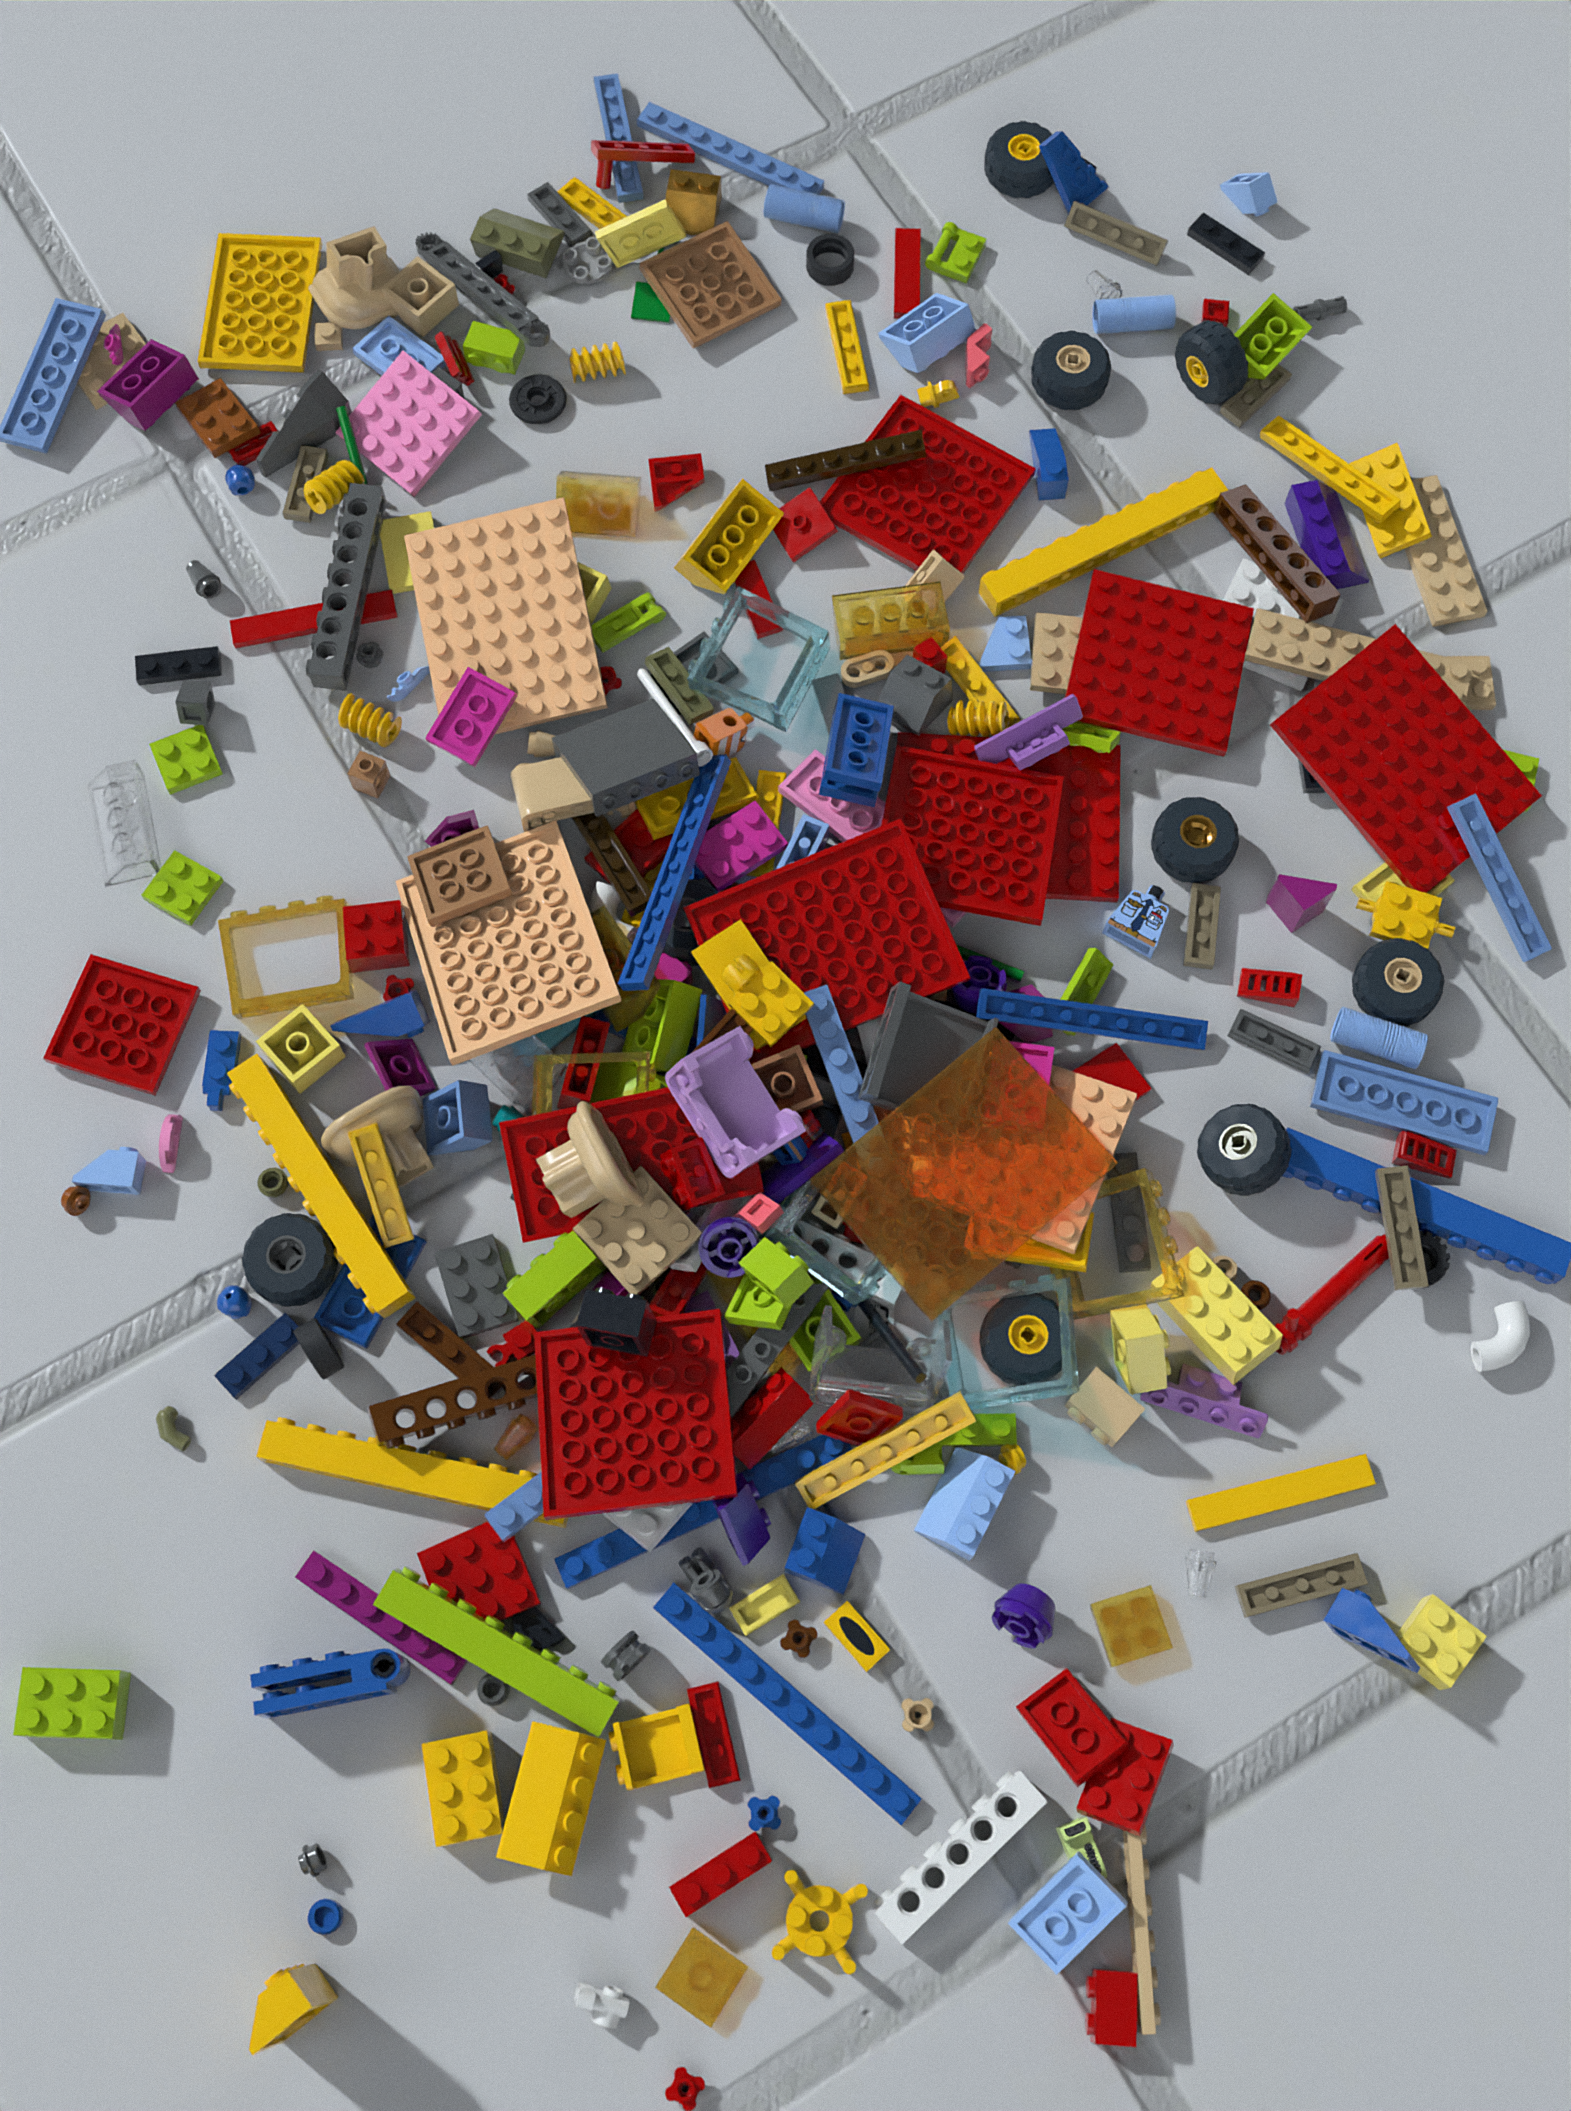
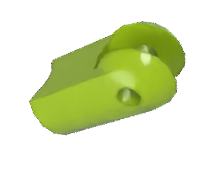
[890,1444,944,1475]

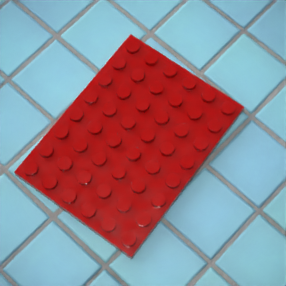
[1270,624,1542,893]
[897,732,1121,903]
[683,818,970,1064]

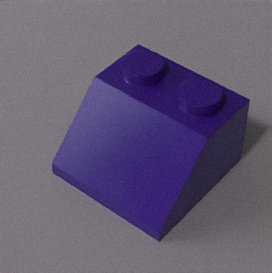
[712,1473,772,1566]

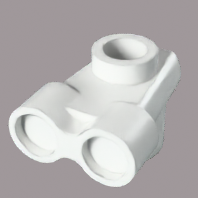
[574,1982,629,2029]

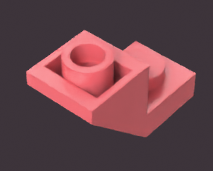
[965,323,993,388]
[732,1192,784,1234]

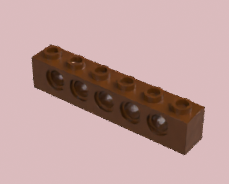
[1213,484,1341,623]
[368,1355,538,1449]

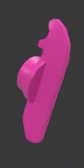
[104,324,124,365]

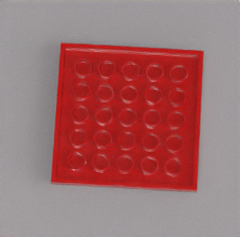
[820,394,1036,574]
[1065,569,1254,757]
[881,745,1064,926]
[534,1309,738,1520]

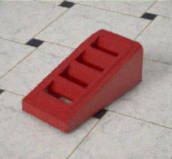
[1237,968,1303,1008]
[1392,1130,1457,1179]

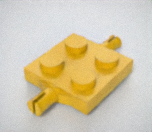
[1356,881,1455,949]

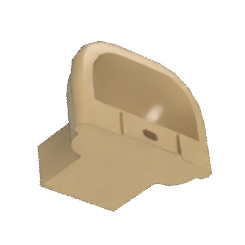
[308,226,400,330]
[321,1086,434,1188]
[536,1101,645,1218]

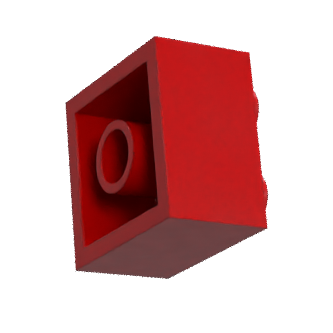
[342,900,410,973]

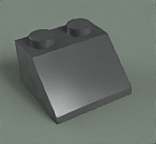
[878,655,953,736]

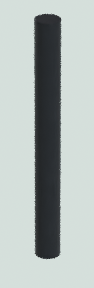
[857,1296,926,1383]

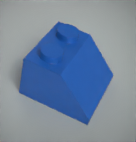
[784,1507,866,1595]

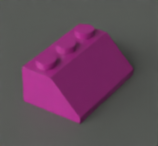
[97,339,199,431]

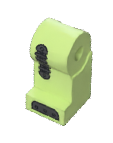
[1055,1817,1107,1878]

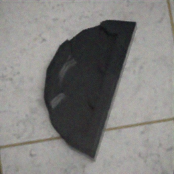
[512,1606,566,1649]

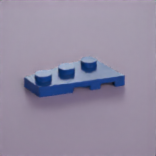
[1039,131,1109,215]

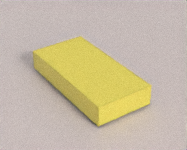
[729,1574,800,1637]

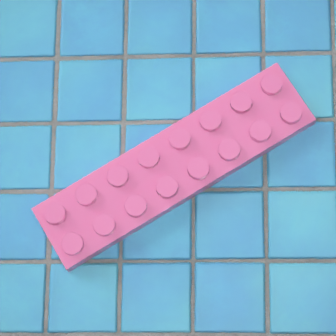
[778,749,967,927]

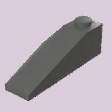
[256,369,352,477]

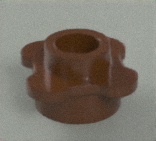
[780,1619,817,1658]

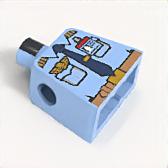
[1102,885,1169,959]

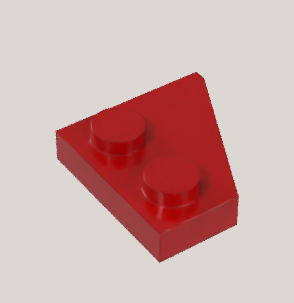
[648,453,704,511]

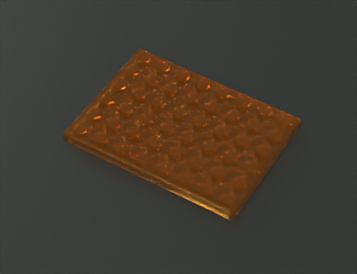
[810,1027,1118,1323]

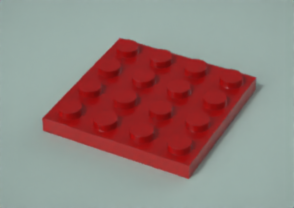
[43,954,201,1096]

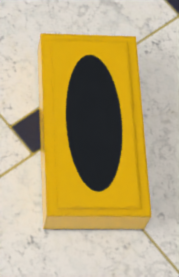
[823,1601,890,1672]

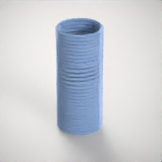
[763,184,845,234]
[1092,295,1176,334]
[1330,1006,1428,1069]

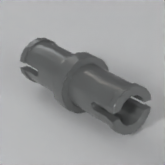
[1293,296,1347,321]

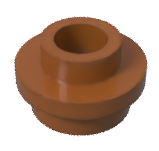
[61,1186,91,1216]

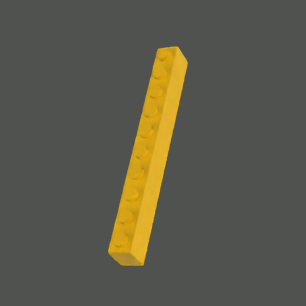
[978,467,1228,617]
[227,1053,416,1319]
[256,1417,568,1528]

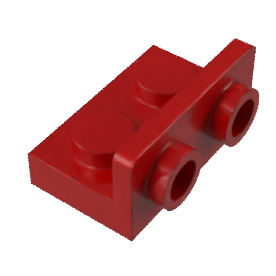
[660,1137,725,1212]

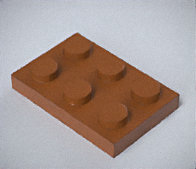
[175,378,261,458]

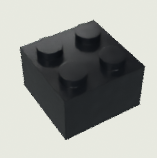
[576,1288,657,1357]

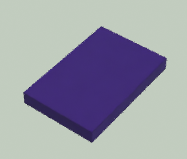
[761,1133,844,1204]

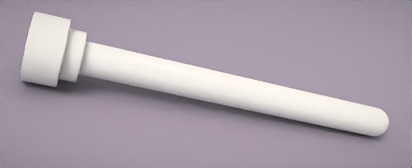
[637,669,713,767]

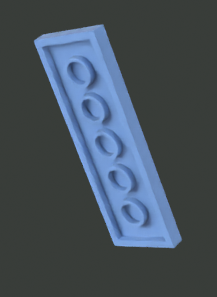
[0,298,106,454]
[1310,1050,1499,1155]

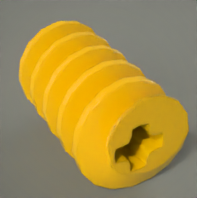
[569,341,626,383]
[303,460,365,514]
[338,693,402,747]
[947,700,1009,737]

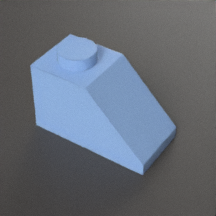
[1220,172,1278,216]
[72,1147,146,1195]

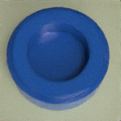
[308,1899,343,1935]

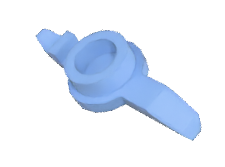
[387,666,430,702]

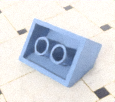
[878,293,976,373]
[914,1447,1015,1561]

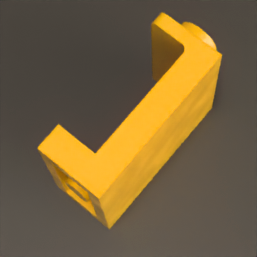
[608,1704,705,1791]

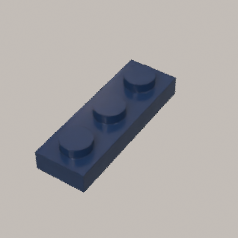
[214,1312,299,1400]

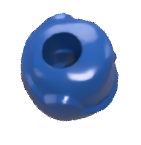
[225,465,255,495]
[217,1285,252,1319]

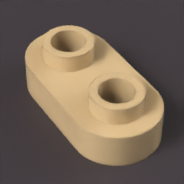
[840,650,894,688]

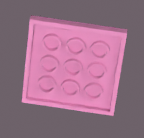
[335,351,482,497]

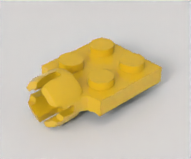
[722,954,814,1047]

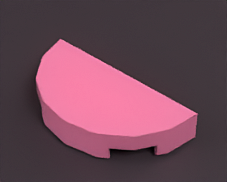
[159,1114,183,1173]

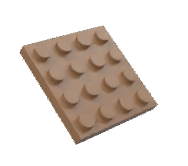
[639,221,782,349]

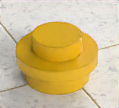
[998,1444,1026,1475]

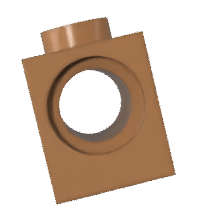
[347,750,391,799]

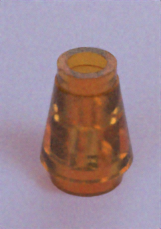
[494,1412,539,1460]

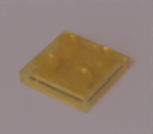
[1089,1585,1173,1668]
[655,1927,749,2028]

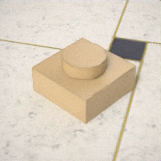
[315,322,343,351]

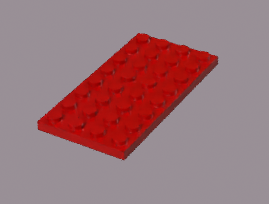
[499,1087,764,1243]

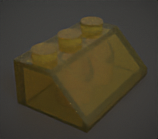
[556,471,641,538]

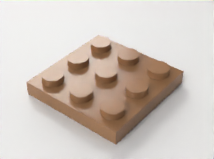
[407,825,513,927]

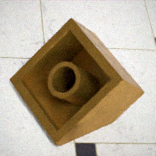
[666,169,722,236]

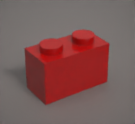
[1085,1968,1138,2047]

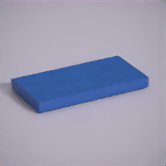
[314,1214,427,1349]

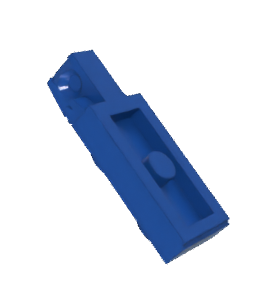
[202,1030,241,1111]

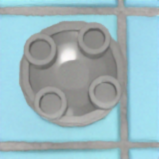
[562,237,613,284]

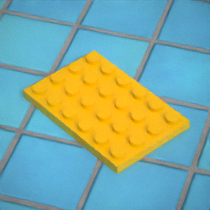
[197,233,322,373]

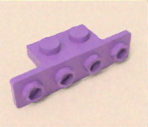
[974,694,1083,770]
[1140,1363,1269,1438]

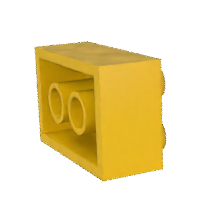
[422,1730,505,1847]

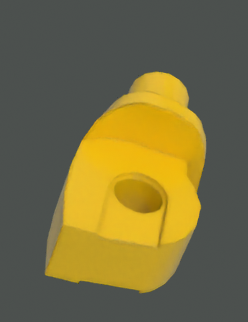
[917,380,960,408]

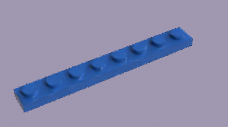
[976,988,1208,1050]

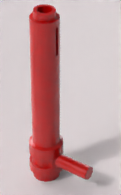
[1274,1234,1389,1355]

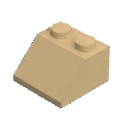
[381,256,459,337]
[1065,1367,1145,1447]

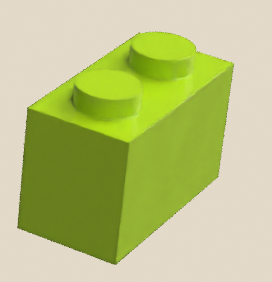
[463,321,525,375]
[738,1237,814,1309]

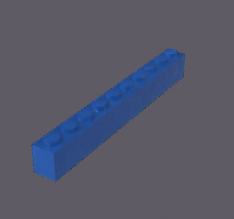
[1282,1127,1571,1284]

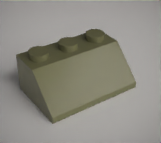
[470,208,565,278]

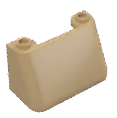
[510,757,635,832]

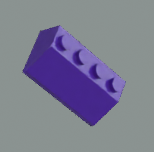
[1284,480,1370,590]

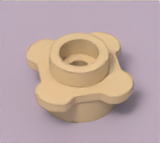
[901,1698,934,1732]

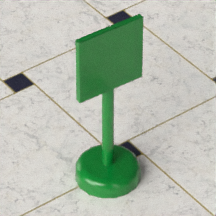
[631,242,676,323]

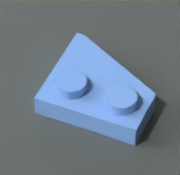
[979,615,1032,672]

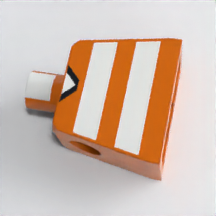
[694,708,755,758]

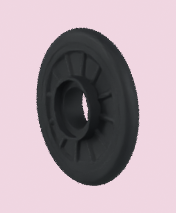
[509,374,567,424]

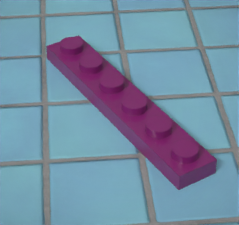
[295,1550,468,1685]

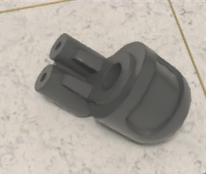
[679,1547,733,1614]

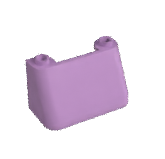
[665,1026,806,1178]

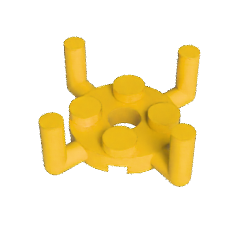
[771,1870,868,1974]

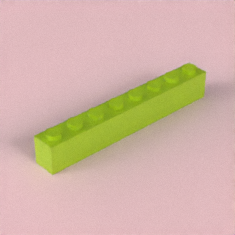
[373,1566,620,1737]

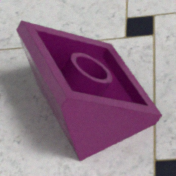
[1266,874,1337,933]
[364,1039,436,1097]

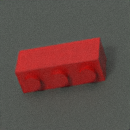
[557,1016,610,1109]
[731,1368,816,1470]
[669,1831,772,1917]

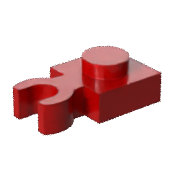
[486,1320,536,1367]

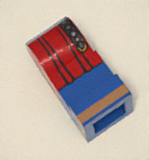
[773,1110,824,1165]

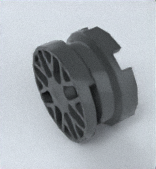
[601,1630,651,1682]

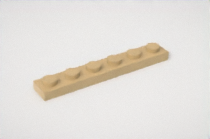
[1122,1825,1161,2035]

